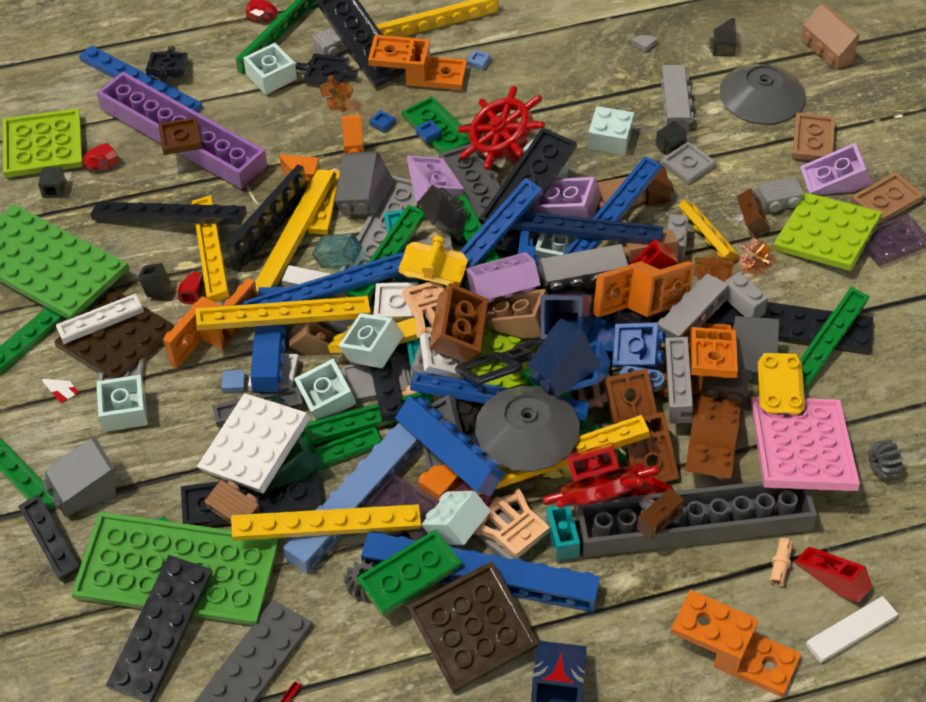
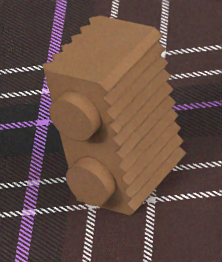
[205,480,260,524]

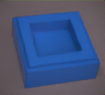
[369,110,396,133]
[415,120,442,143]

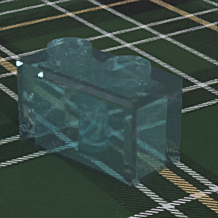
[311,232,363,269]

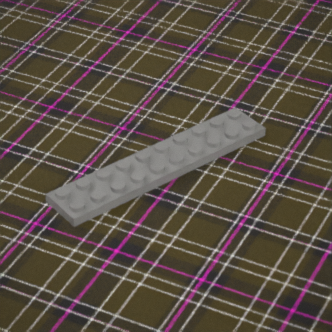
[320,175,420,333]

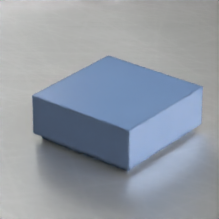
[467,50,491,71]
[222,370,245,393]

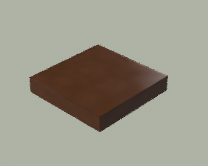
[158,117,203,155]

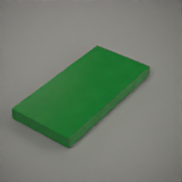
[401,96,471,153]
[356,529,463,616]

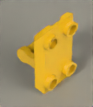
[399,236,468,286]
[757,353,805,415]

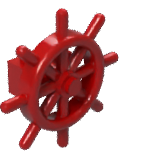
[458,86,545,170]
[543,442,660,508]

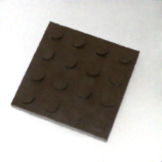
[54,289,174,379]
[407,561,539,693]

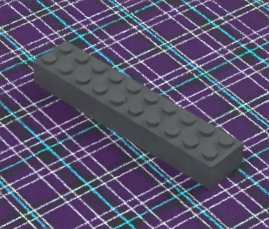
[575,481,817,557]

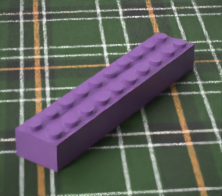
[97,72,267,189]

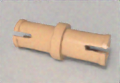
[769,538,794,587]

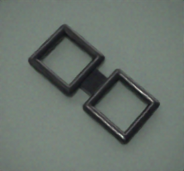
[455,337,545,385]

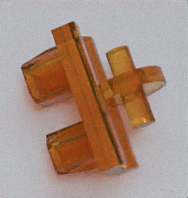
[320,75,354,112]
[737,236,773,270]
[693,252,733,282]

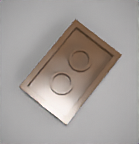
[792,112,835,161]
[850,172,924,226]

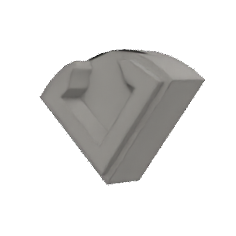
[631,35,657,52]

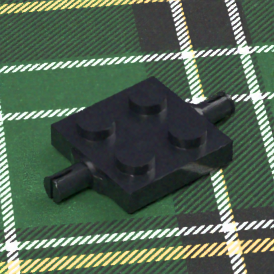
[146,46,188,81]
[295,53,358,89]

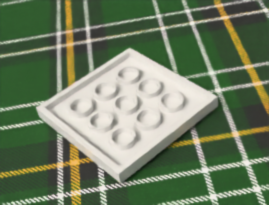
[197,393,311,493]

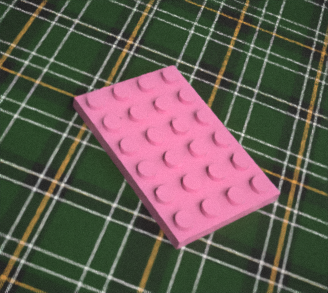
[750,396,860,491]

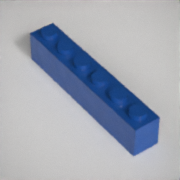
[250,287,287,392]
[395,396,505,496]

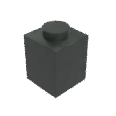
[656,121,687,155]
[38,167,66,198]
[138,263,171,298]

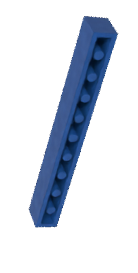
[361,532,600,613]

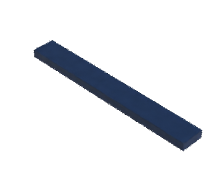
[510,211,664,245]

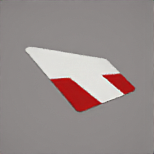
[42,379,79,403]

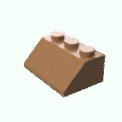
[801,3,860,70]

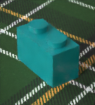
[546,505,580,562]

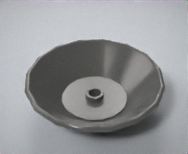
[720,64,806,124]
[475,386,580,472]

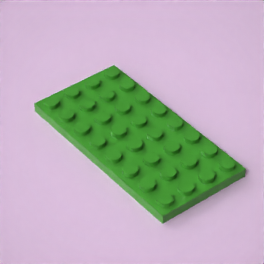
[0,204,130,319]
[71,512,280,625]

